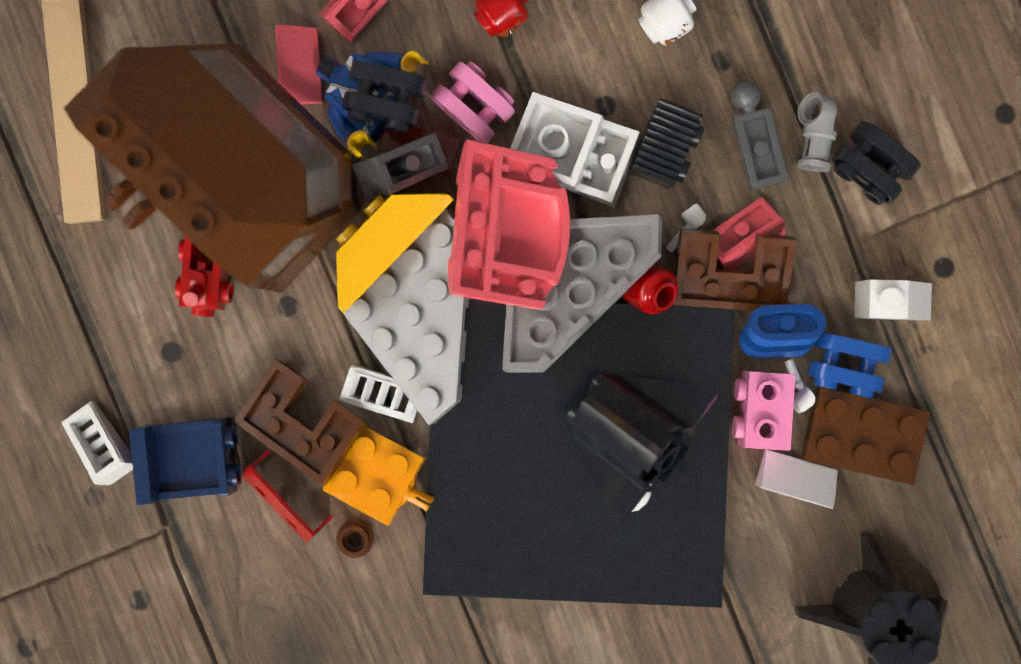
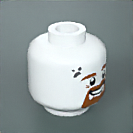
[638,0,697,46]

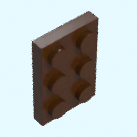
[800,387,930,485]

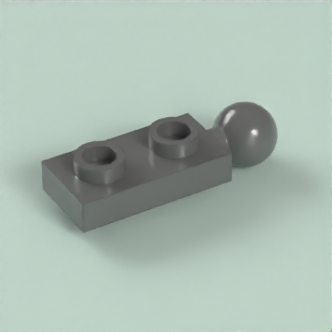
[730,80,789,192]

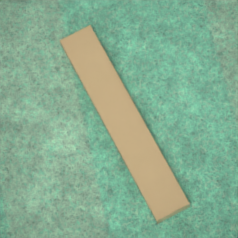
[41,0,106,224]

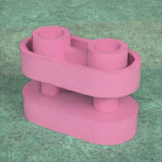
[429,61,515,144]

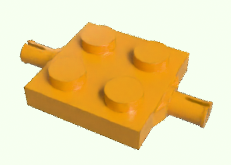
[322,426,434,526]

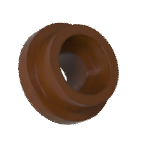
[336,520,374,558]

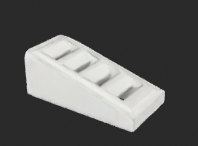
[339,364,417,423]
[61,401,133,485]

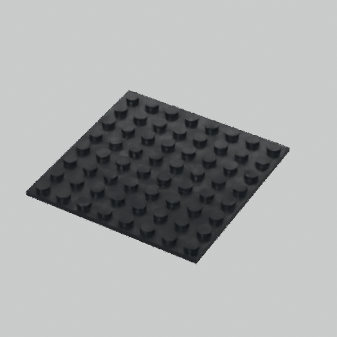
[423,298,734,608]

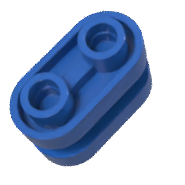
[739,304,826,359]
[807,332,892,398]

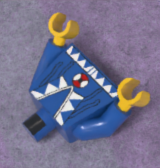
[316,51,429,160]

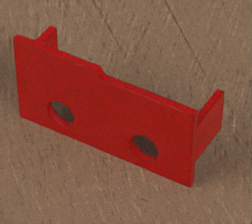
[242,449,333,543]

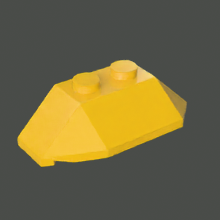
[336,193,453,313]

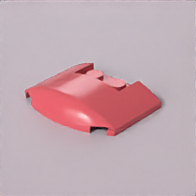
[448,139,570,310]

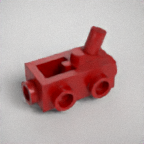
[175,236,234,317]

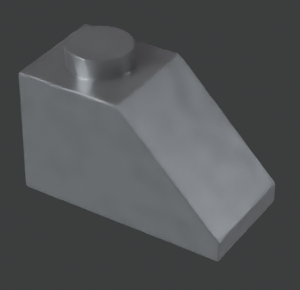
[352,133,449,201]

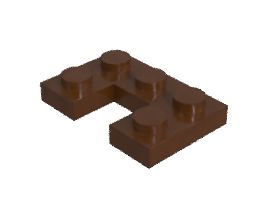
[673,229,797,311]
[233,359,368,486]

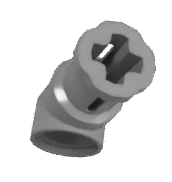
[797,92,837,172]

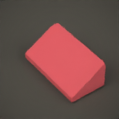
[318,0,388,43]
[275,25,323,105]
[712,196,786,269]

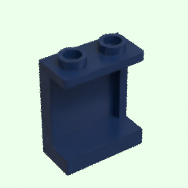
[129,417,242,505]

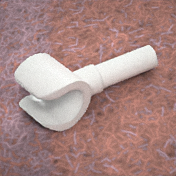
[665,204,706,253]
[784,359,815,413]

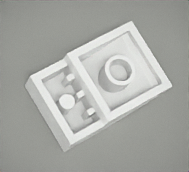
[510,92,642,208]

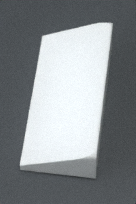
[755,449,838,509]

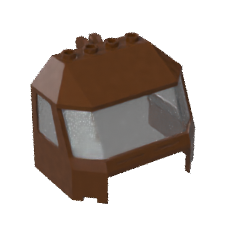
[64,44,359,293]

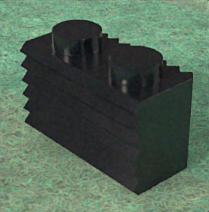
[629,98,705,189]

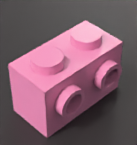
[732,370,796,451]

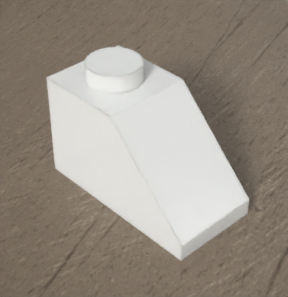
[854,279,932,321]

